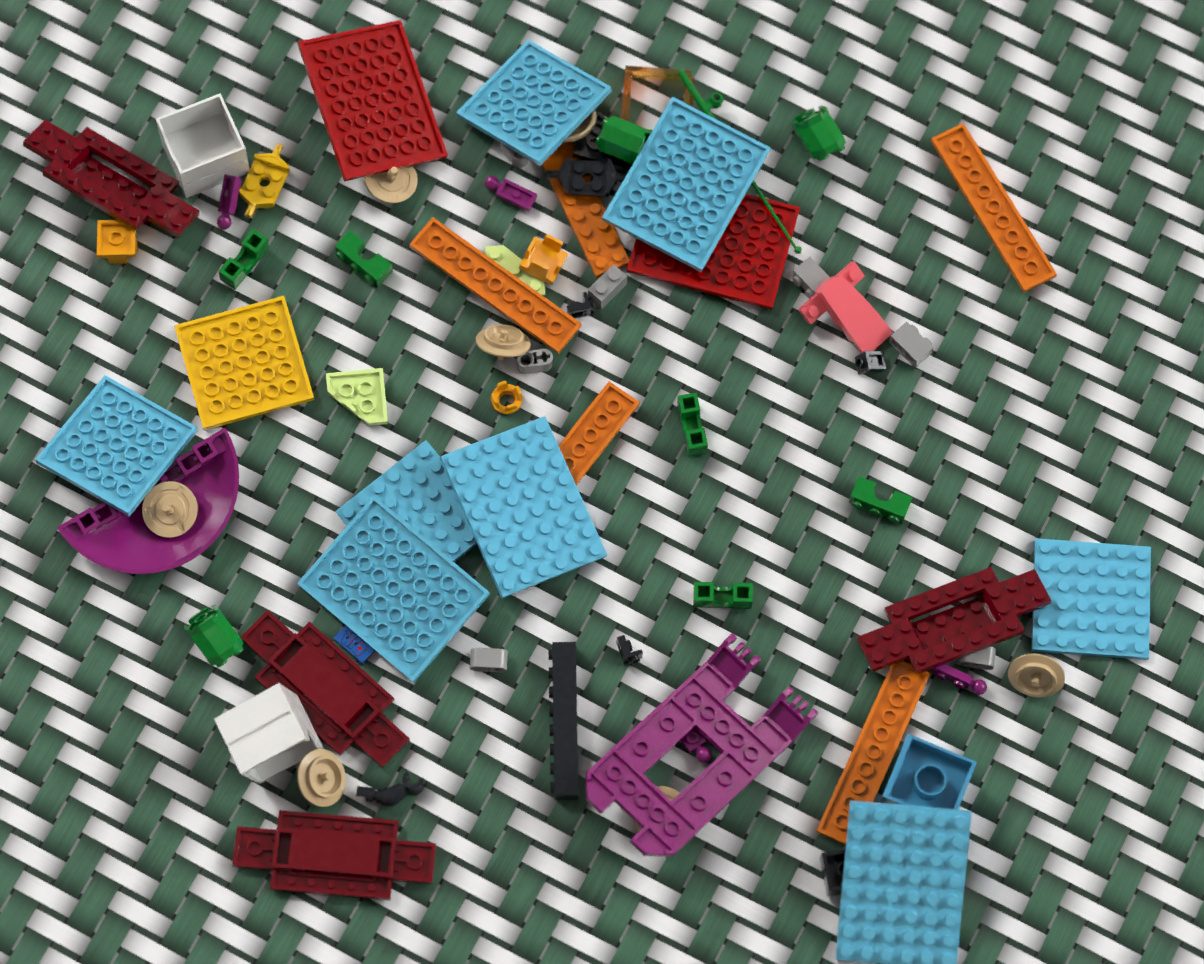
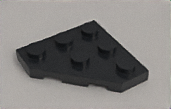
[572,111,628,172]

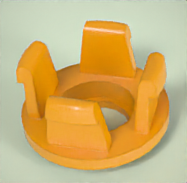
[491,381,522,414]

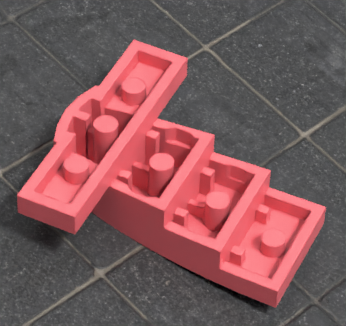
[798,261,893,353]

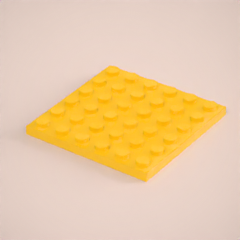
[174,296,314,430]

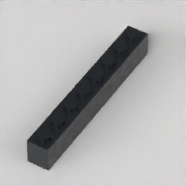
[548,642,578,800]

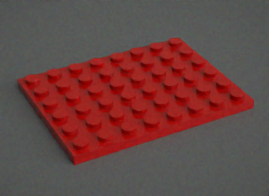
[297,20,448,182]
[627,194,800,310]

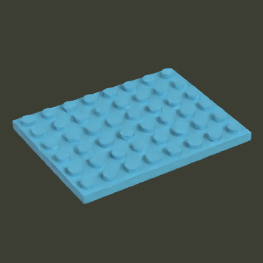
[602,97,771,272]
[440,416,607,599]
[297,495,491,683]
[835,800,972,964]

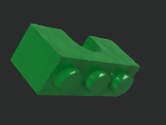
[218,229,269,290]
[335,231,393,287]
[677,392,708,457]
[849,476,913,524]
[693,582,753,609]

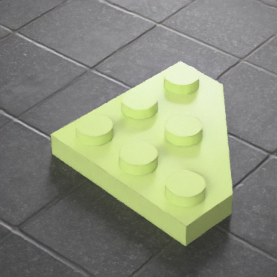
[485,245,545,297]
[326,368,388,426]

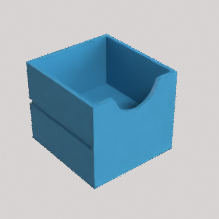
[880,734,977,810]

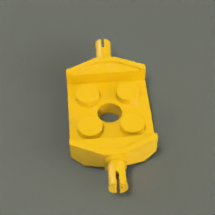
[239,143,290,218]

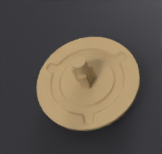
[364,166,418,203]
[476,324,531,360]
[142,481,198,538]
[1008,654,1065,698]
[297,749,346,807]

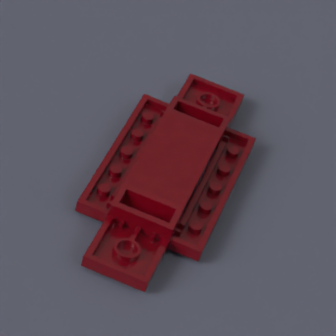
[23,119,200,238]
[857,567,1052,675]
[240,610,410,768]
[232,810,436,900]

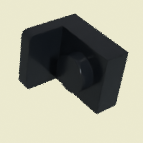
[567,292,593,318]
[855,351,887,375]
[616,635,643,664]

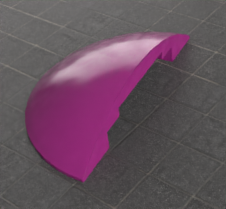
[57,428,239,574]

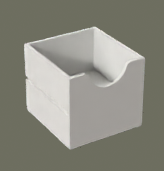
[156,93,250,198]
[214,683,324,784]

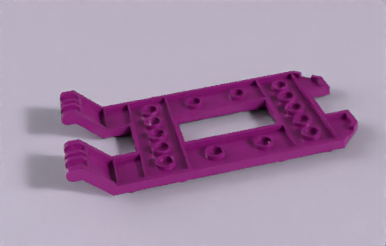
[586,633,818,857]

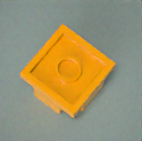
[97,220,138,264]
[519,234,568,285]

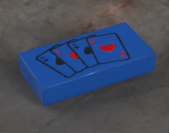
[333,625,376,665]

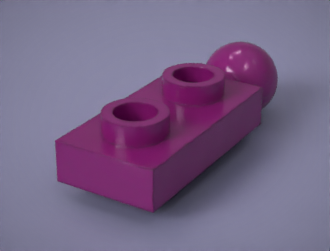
[217,175,241,230]
[485,176,537,212]
[932,664,987,695]
[680,728,712,763]

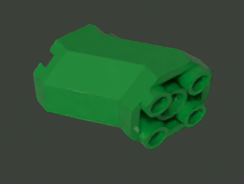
[790,106,846,161]
[596,116,652,165]
[183,605,244,667]

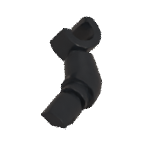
[356,771,425,807]

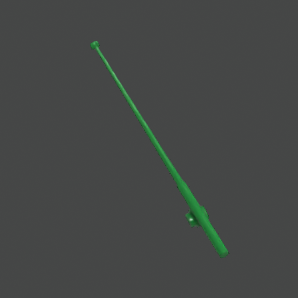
[677,69,802,254]

